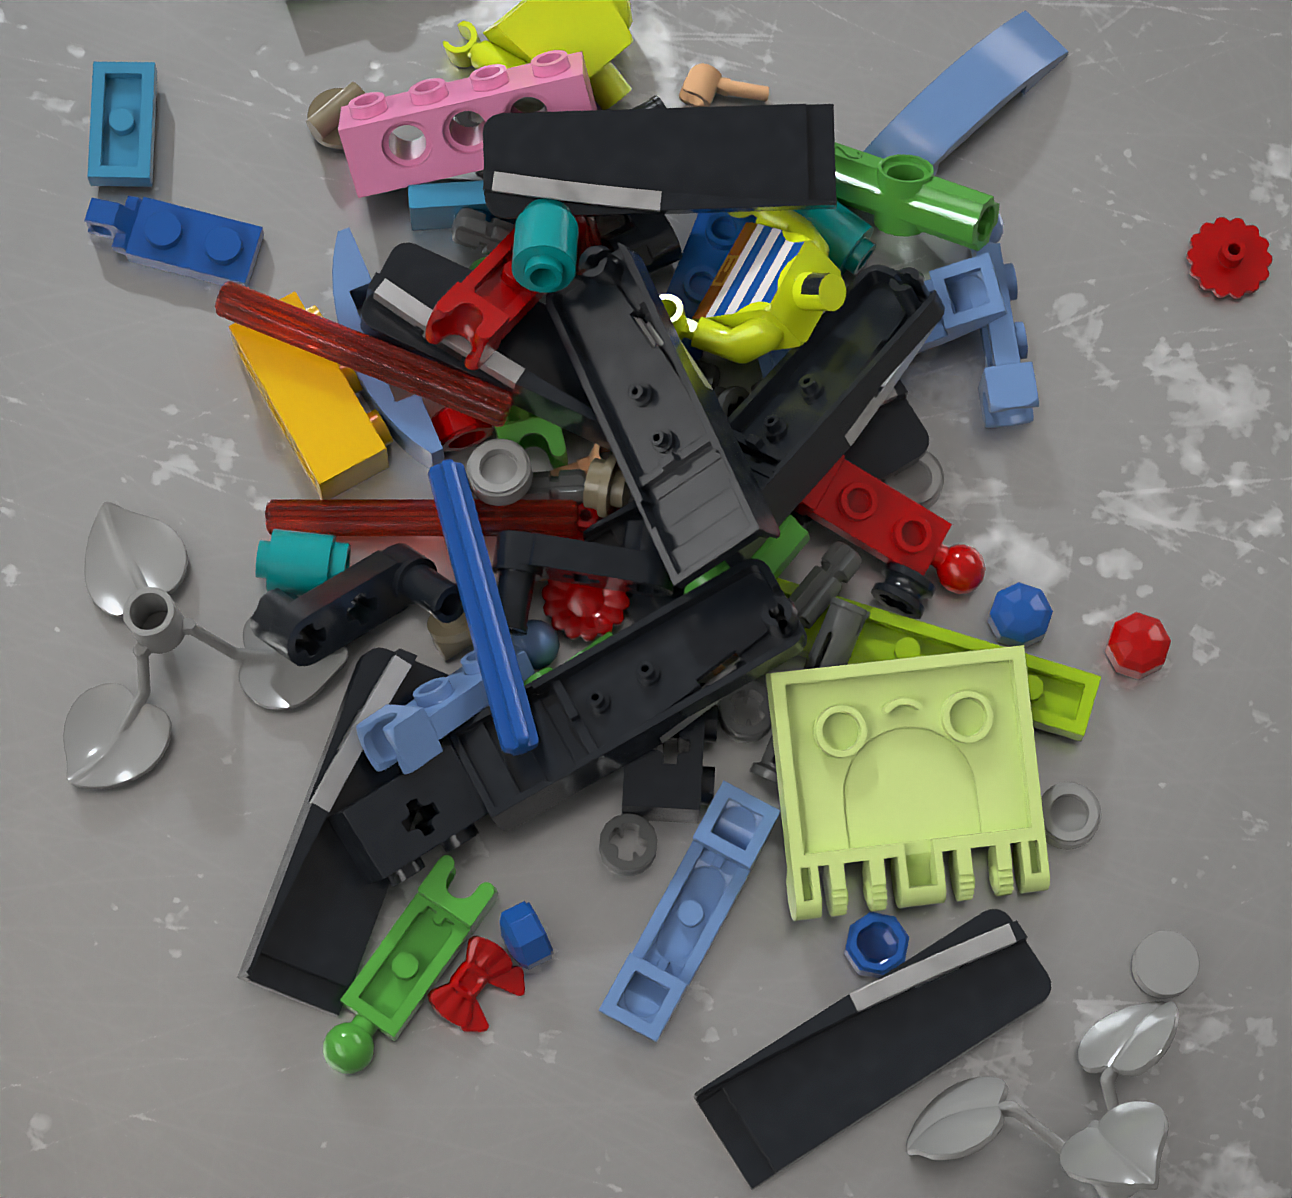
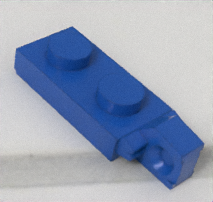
[84,196,264,291]

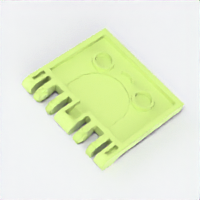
[766,645,1050,921]

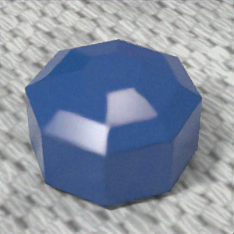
[987,582,1053,648]
[499,901,554,970]
[844,912,909,978]

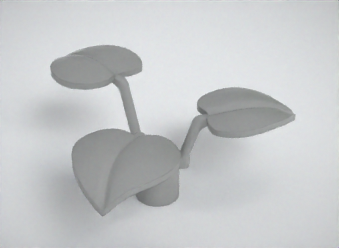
[63,502,349,789]
[906,1001,1179,1198]

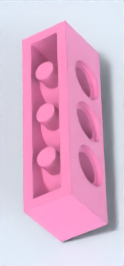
[338,50,597,198]

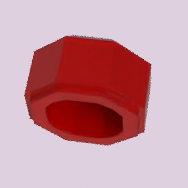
[431,399,494,452]
[1105,612,1171,680]

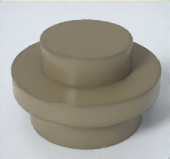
[583,455,631,518]

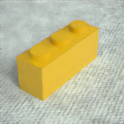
[228,291,393,503]

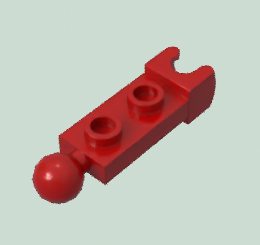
[425,217,587,370]
[793,455,986,594]

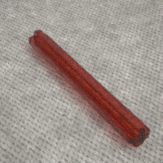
[215,281,514,427]
[265,499,580,536]

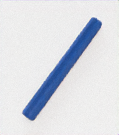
[428,459,539,756]

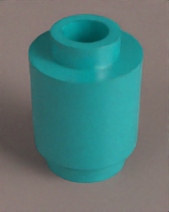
[512,198,578,293]
[794,202,876,276]
[255,529,351,596]

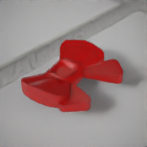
[427,935,525,1032]

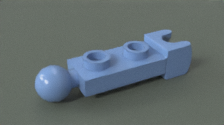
[969,213,1039,428]
[356,619,560,774]

